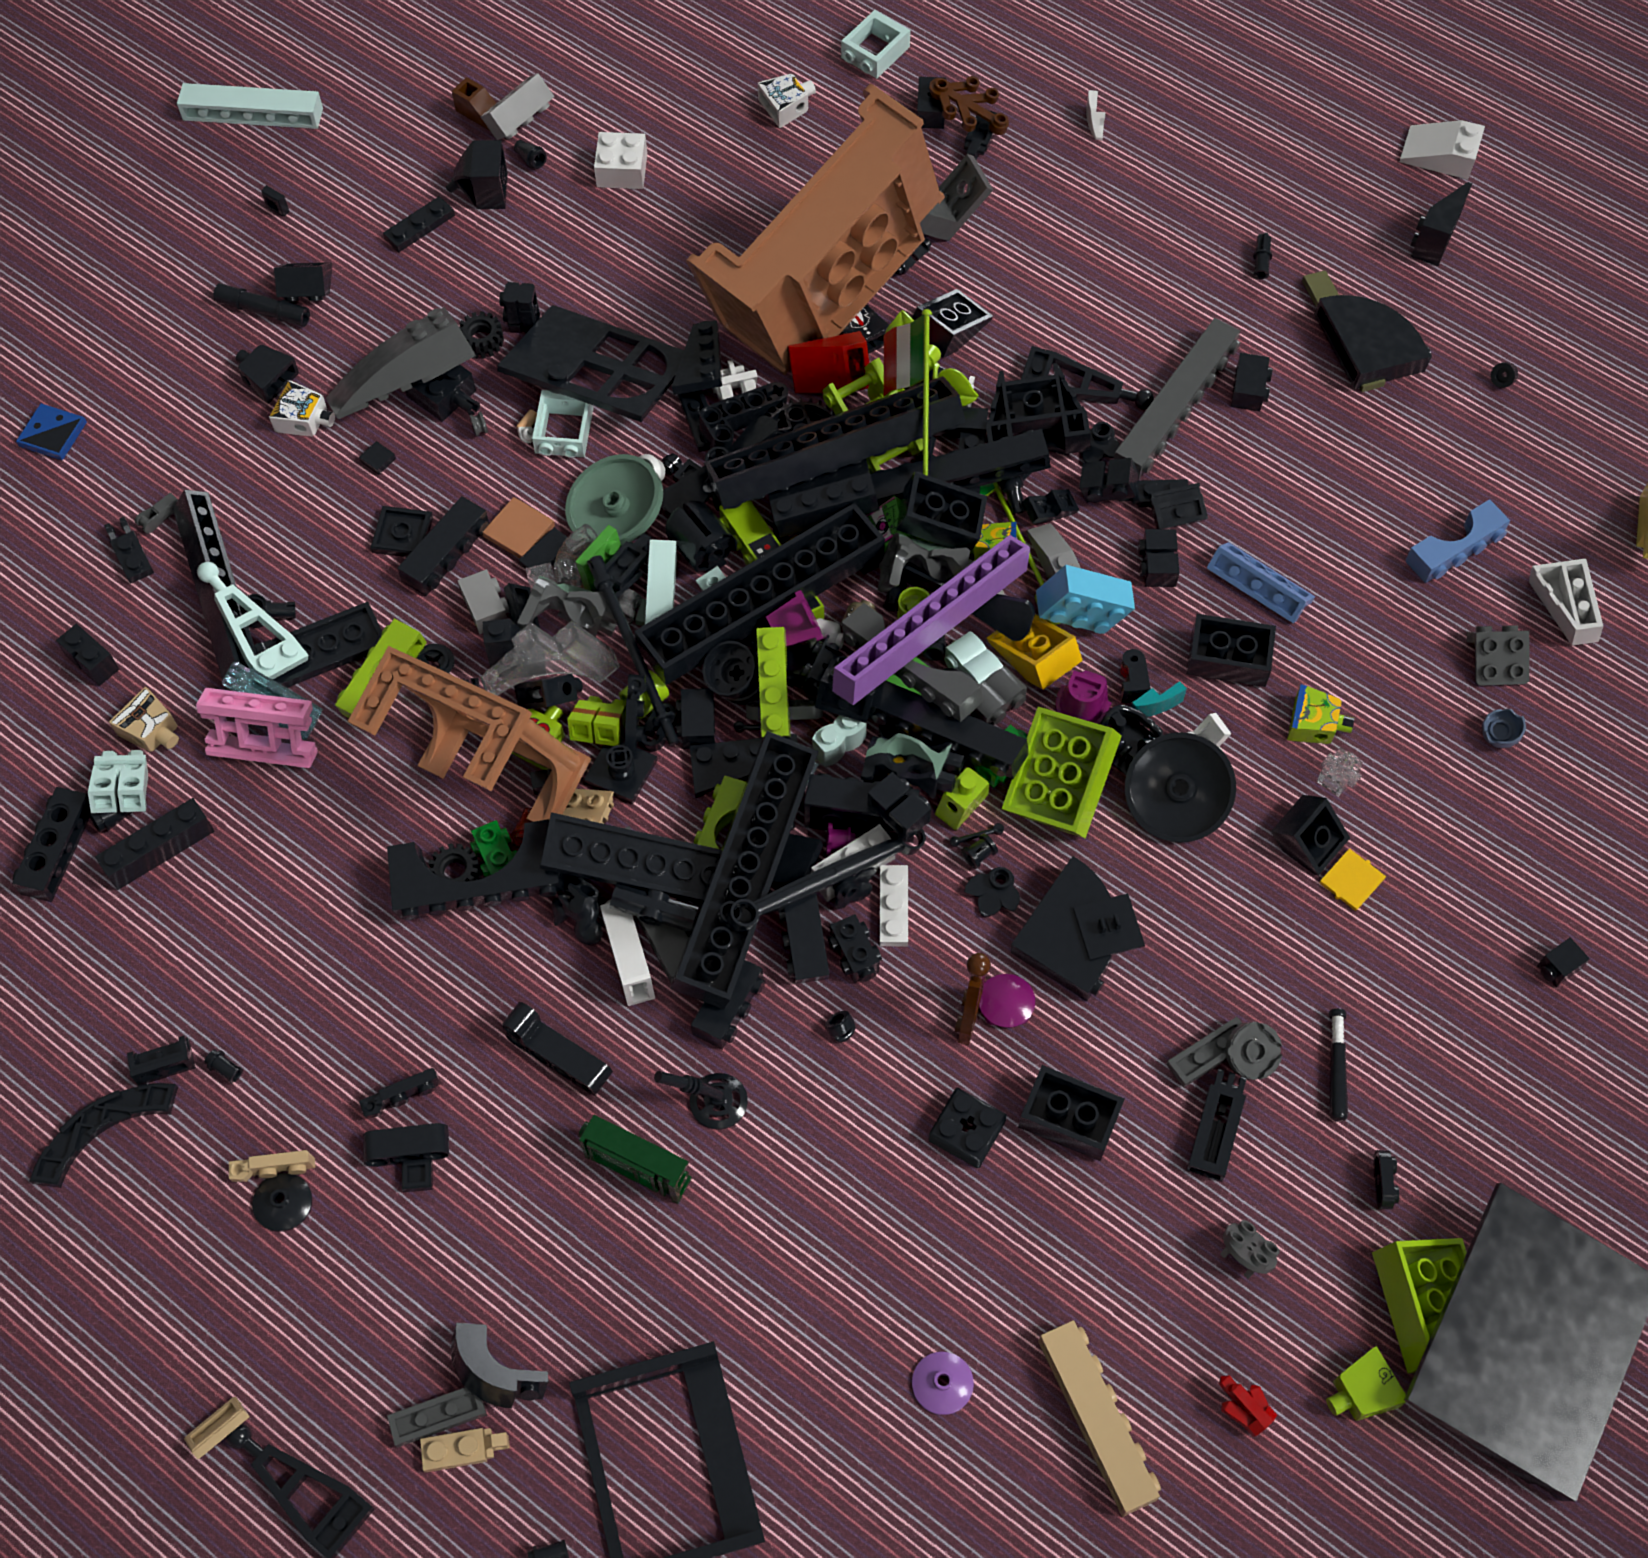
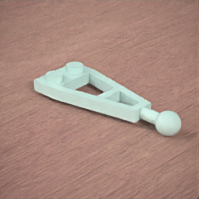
[197,562,308,685]

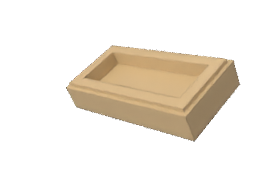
[184,1396,250,1460]

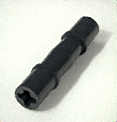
[213,283,310,327]

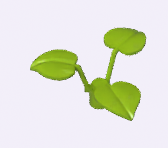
[868,310,979,407]

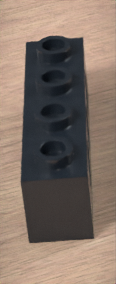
[12,787,91,902]

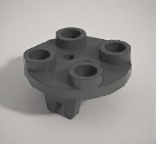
[1220,1220,1280,1279]

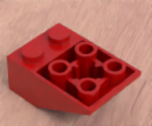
[788,331,869,393]

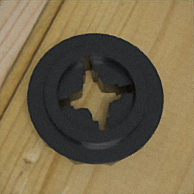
[416,644,455,674]

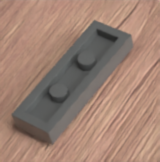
[1166,1017,1242,1088]
[387,1387,487,1448]

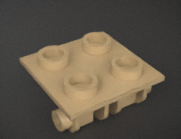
[562,789,614,824]

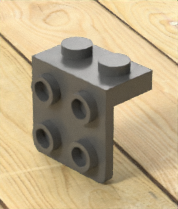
[1467,625,1529,685]

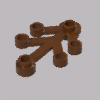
[929,76,1009,135]

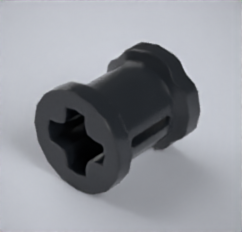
[961,833,998,869]

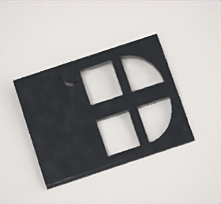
[497,305,684,422]

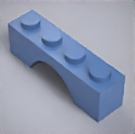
[1405,499,1510,583]

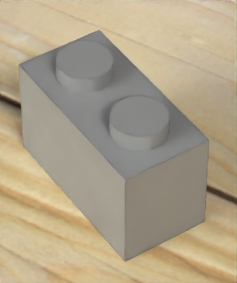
[457,569,510,635]

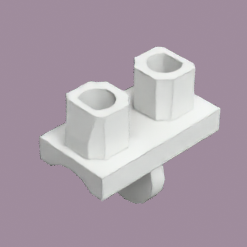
[712,360,758,401]

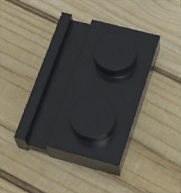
[1148,483,1208,529]

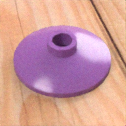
[912,1352,974,1415]

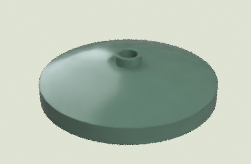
[565,454,663,546]

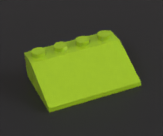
[1002,707,1121,839]
[1372,1238,1467,1373]

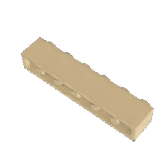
[1038,1320,1161,1517]

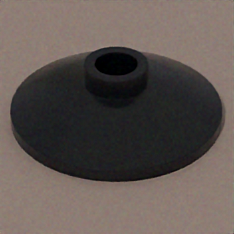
[252,1173,312,1232]

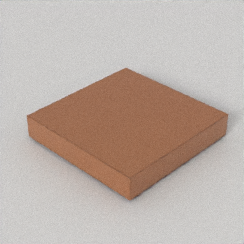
[483,497,555,559]

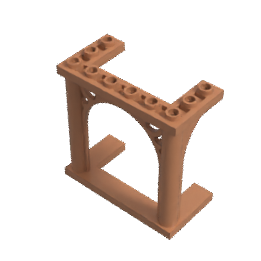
[347,646,591,822]

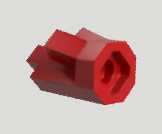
[1218,1375,1277,1437]

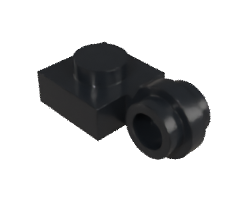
[662,453,701,482]

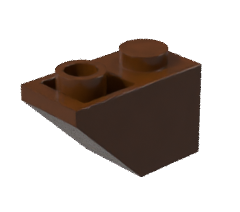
[451,77,496,131]

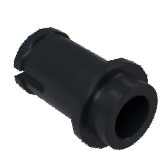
[204,1049,243,1084]
[527,1539,569,1558]

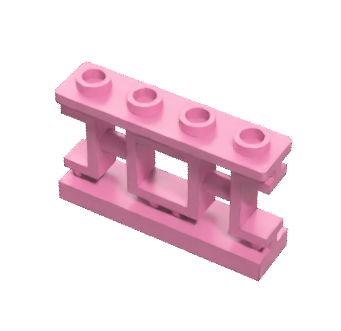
[196,688,318,768]

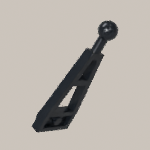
[1021,346,1154,409]
[226,1423,375,1558]

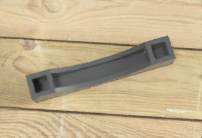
[841,603,983,722]

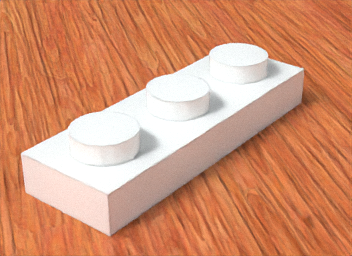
[880,865,908,947]

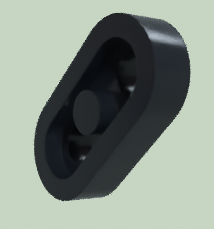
[1373,1150,1399,1210]

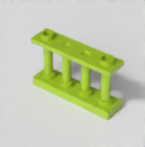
[822,358,923,474]

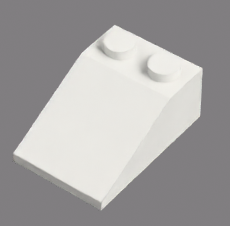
[1399,120,1485,179]

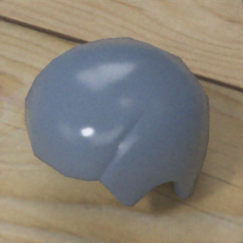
[1482,709,1526,749]

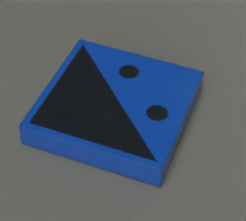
[16,403,87,461]

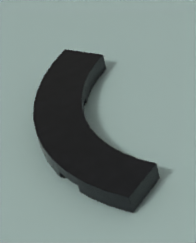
[29,1083,178,1188]

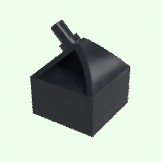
[446,140,508,209]

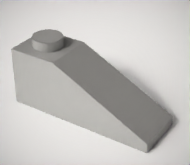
[1027,523,1081,580]

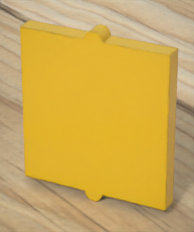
[1319,848,1386,911]

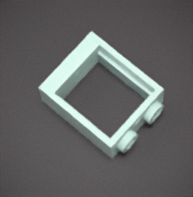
[841,10,910,79]
[532,390,593,458]

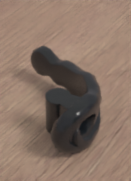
[1101,705,1163,738]

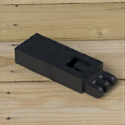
[1186,1068,1247,1182]

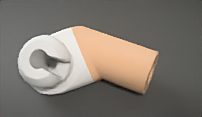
[516,410,537,443]

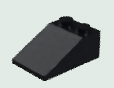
[1410,182,1472,266]
[912,289,993,358]

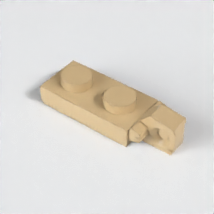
[229,1150,315,1182]
[420,1428,510,1472]

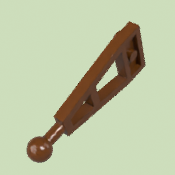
[955,953,991,1045]

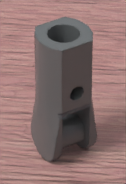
[135,493,178,534]

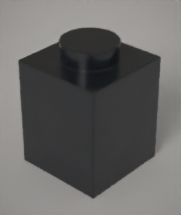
[1537,937,1590,987]

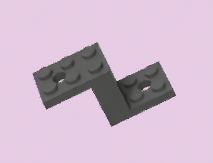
[920,154,993,241]

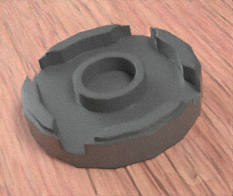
[1225,1021,1282,1080]

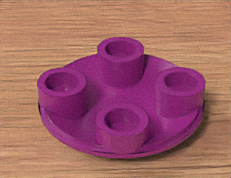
[979,974,1035,1028]

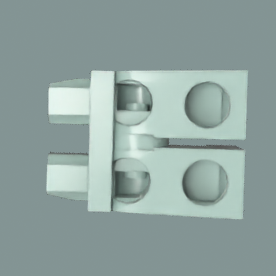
[88,750,148,813]

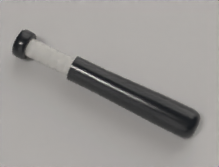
[1329,1008,1348,1122]

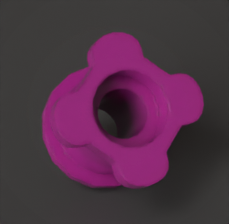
[826,823,856,856]

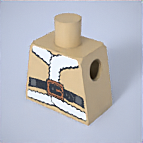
[109,687,179,752]

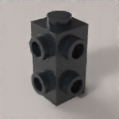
[827,914,882,983]

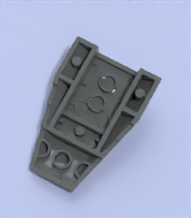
[326,307,476,419]

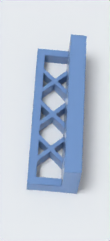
[1207,542,1315,623]

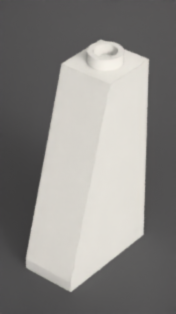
[600,900,655,1006]

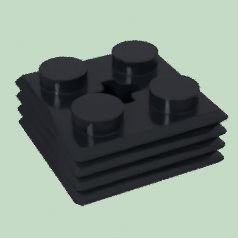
[928,1088,1007,1168]

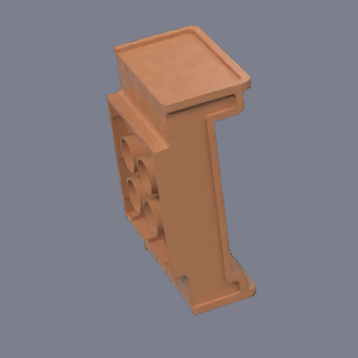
[686,84,945,375]

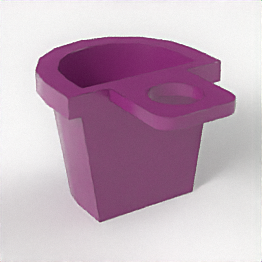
[766,590,824,648]
[1055,670,1112,724]

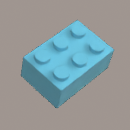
[1036,565,1135,634]

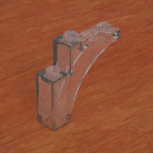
[480,621,620,696]

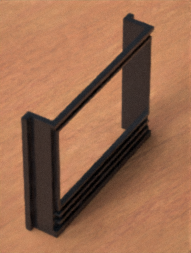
[569,1341,766,1558]

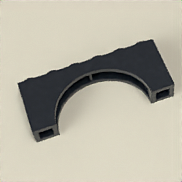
[387,819,565,920]

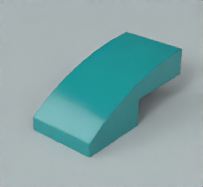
[1131,681,1187,717]

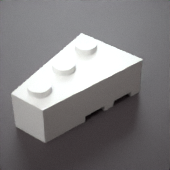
[1529,559,1603,645]

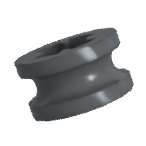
[469,412,488,437]

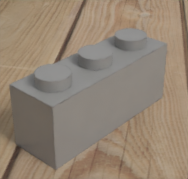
[481,73,555,140]

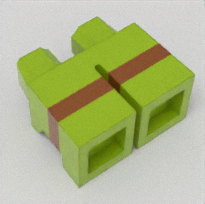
[567,696,626,746]

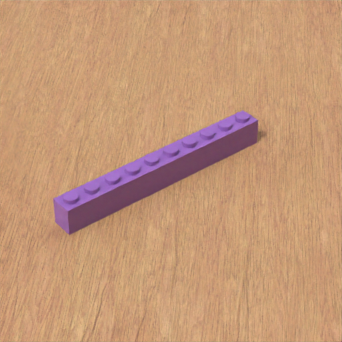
[832,535,1030,705]

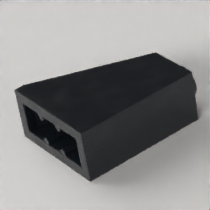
[482,618,546,680]

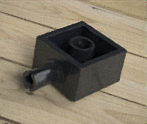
[405,365,480,422]

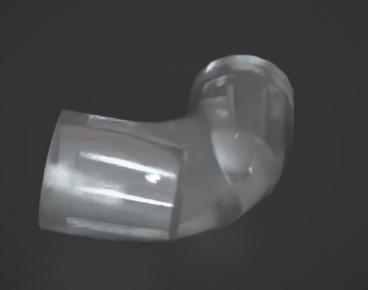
[554,524,598,587]

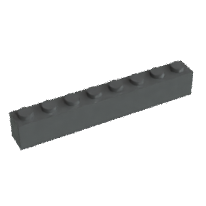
[1114,318,1241,481]

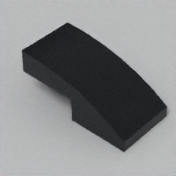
[1022,489,1080,524]

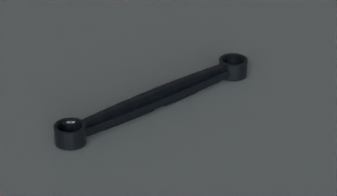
[727,829,926,932]

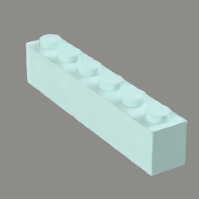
[177,83,323,129]

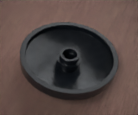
[1125,732,1236,843]

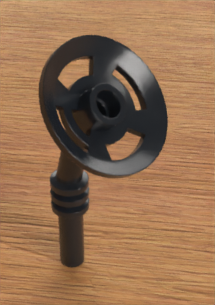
[654,1071,748,1130]

